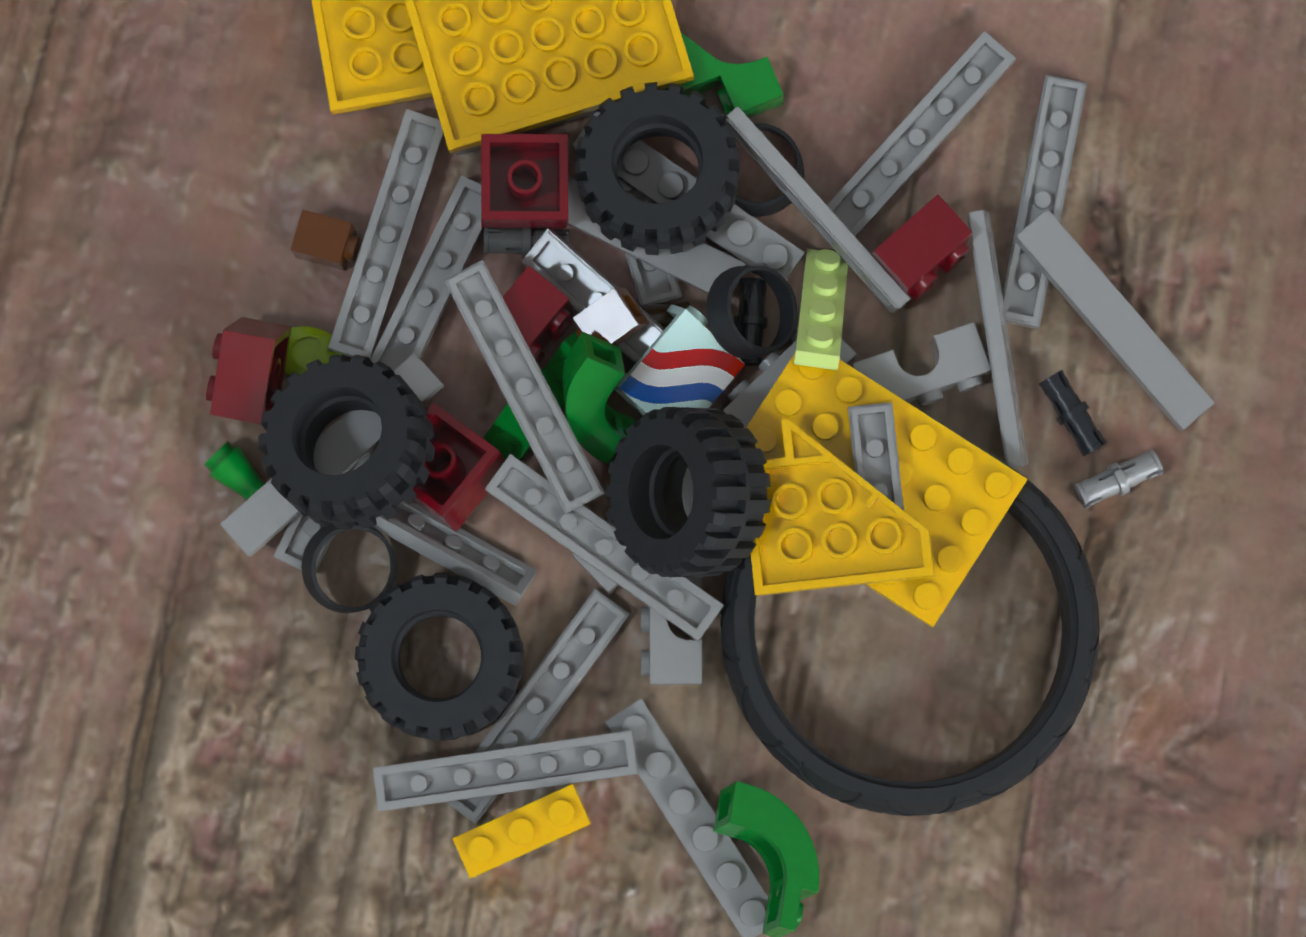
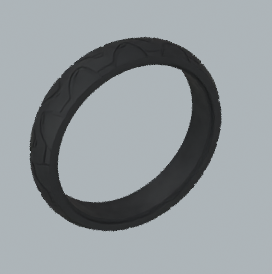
[720,460,1100,816]

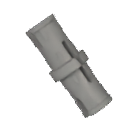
[1074,449,1163,509]

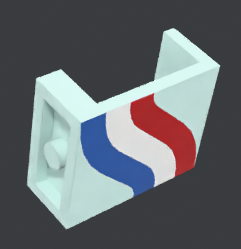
[614,305,745,416]

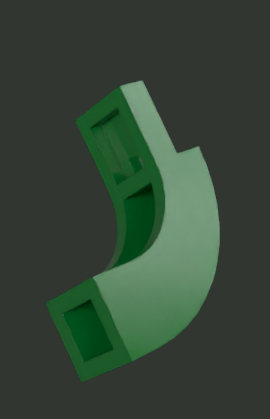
[562,332,636,464]
[713,781,819,937]

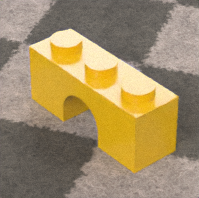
[452,784,592,879]

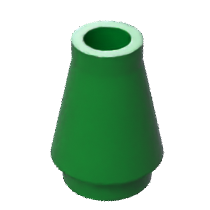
[204,441,266,500]

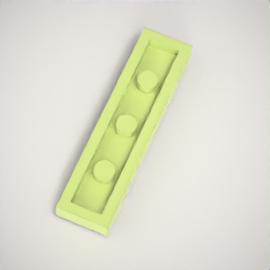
[794,249,848,370]

